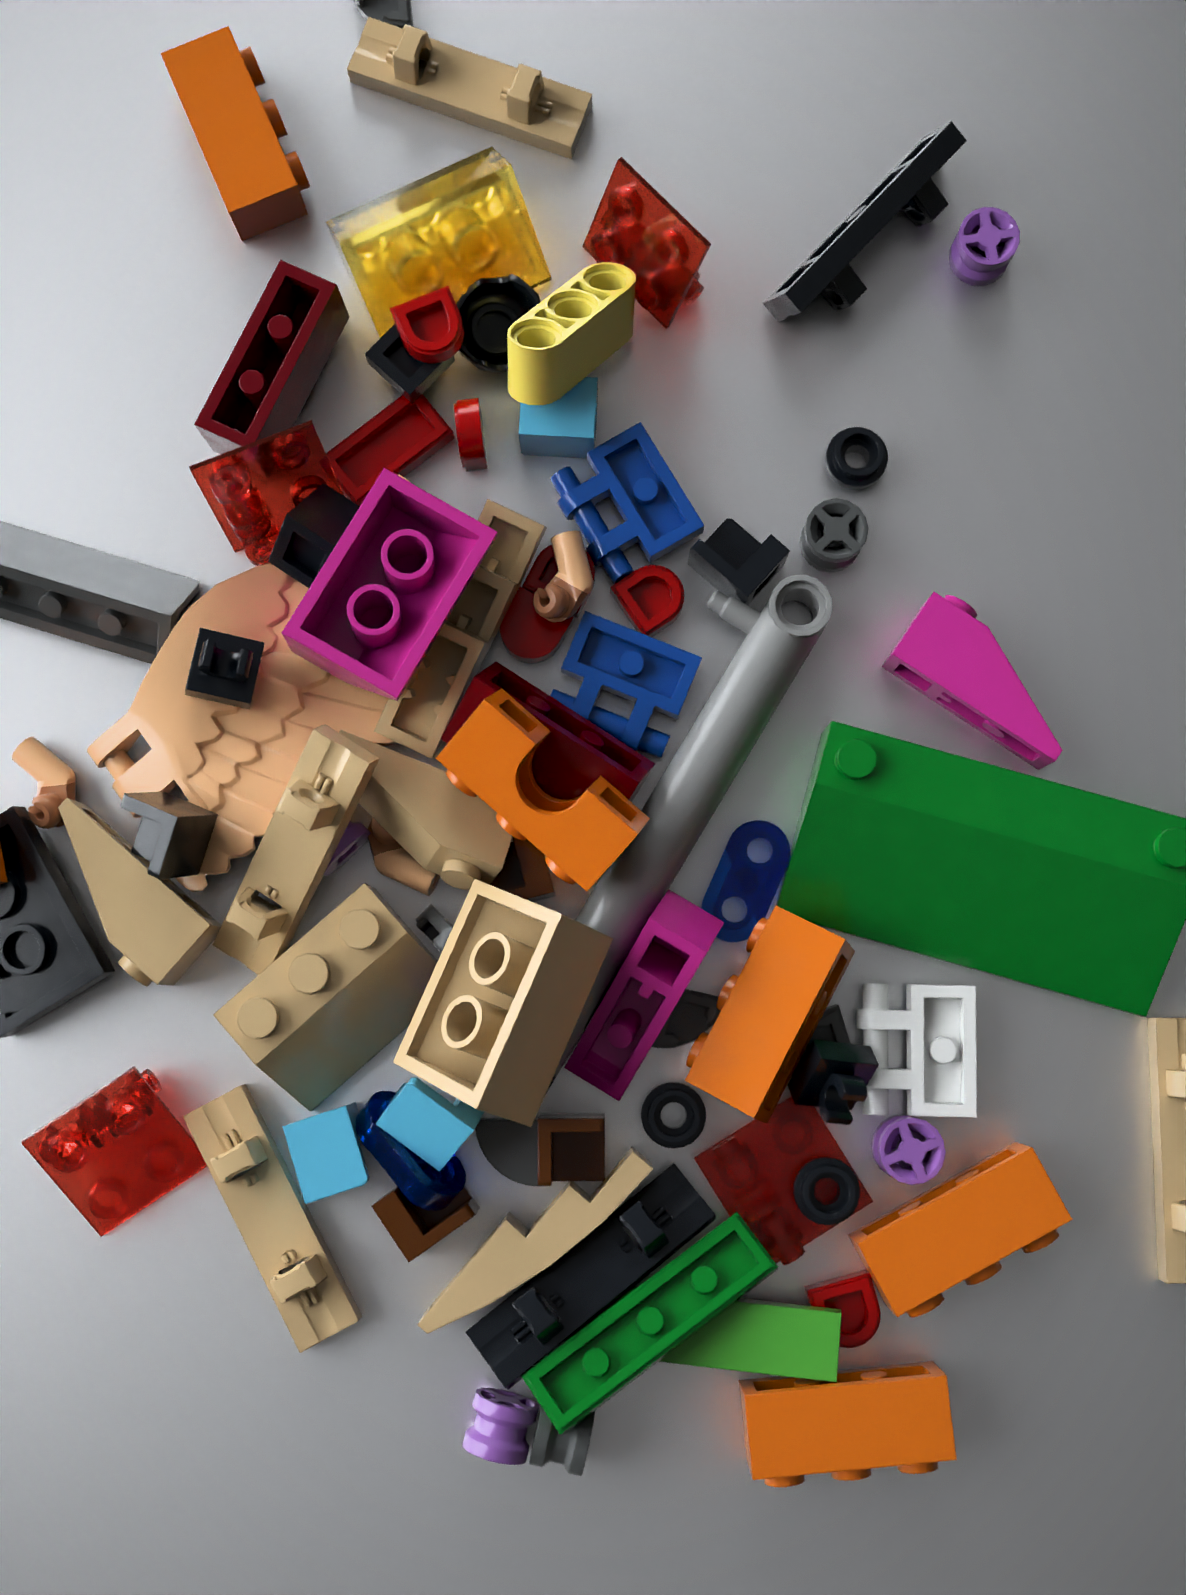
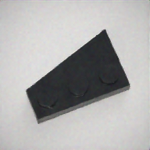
[0,806,115,1038]

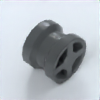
[799,498,869,573]
[529,1407,595,1476]

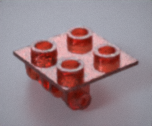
[582,157,711,329]
[189,420,345,566]
[21,1066,207,1237]
[694,1096,874,1266]

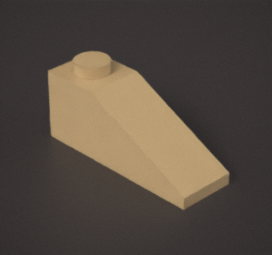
[339,729,512,890]
[58,798,222,986]

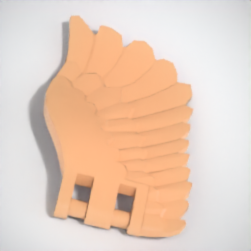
[87,474,410,892]

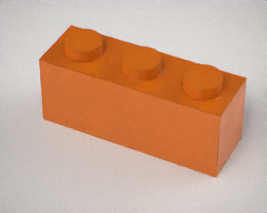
[160,26,310,241]
[685,905,855,1124]
[848,1142,1073,1317]
[739,1361,957,1487]

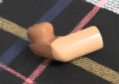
[533,530,593,623]
[12,736,76,829]
[368,817,440,896]

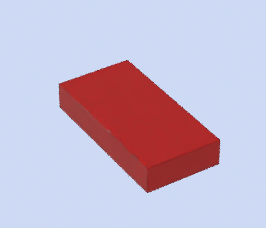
[318,394,455,506]

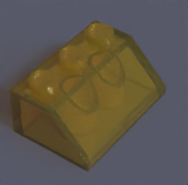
[326,146,552,339]

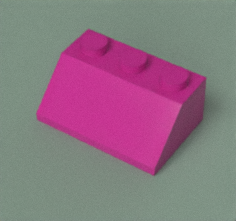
[282,468,498,701]

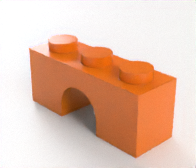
[435,689,650,892]

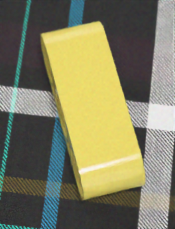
[507,262,636,405]

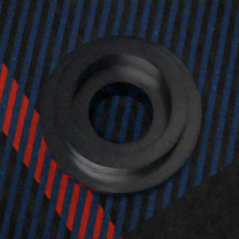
[825,427,888,489]
[641,1082,706,1148]
[793,1157,860,1225]

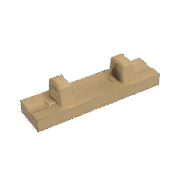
[347,17,592,159]
[213,724,380,975]
[1147,1018,1186,1284]
[182,1084,362,1353]

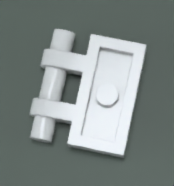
[856,984,977,1118]

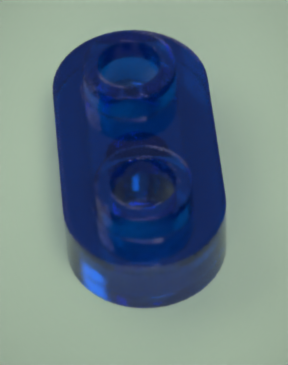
[700,820,791,943]
[355,1091,466,1211]

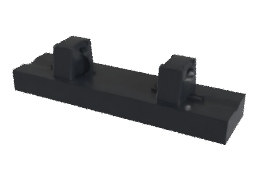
[763,121,967,322]
[465,1163,716,1390]

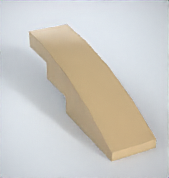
[374,499,547,759]
[417,1146,653,1334]

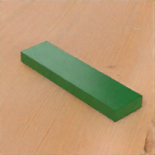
[521,1212,778,1436]

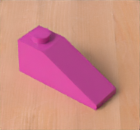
[882,592,1063,770]
[564,889,724,1101]

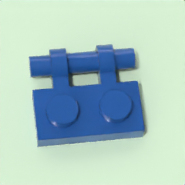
[550,422,704,584]
[550,611,702,759]

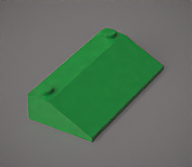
[775,721,1186,1017]

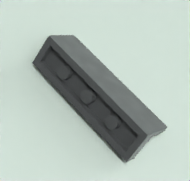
[0,521,199,664]

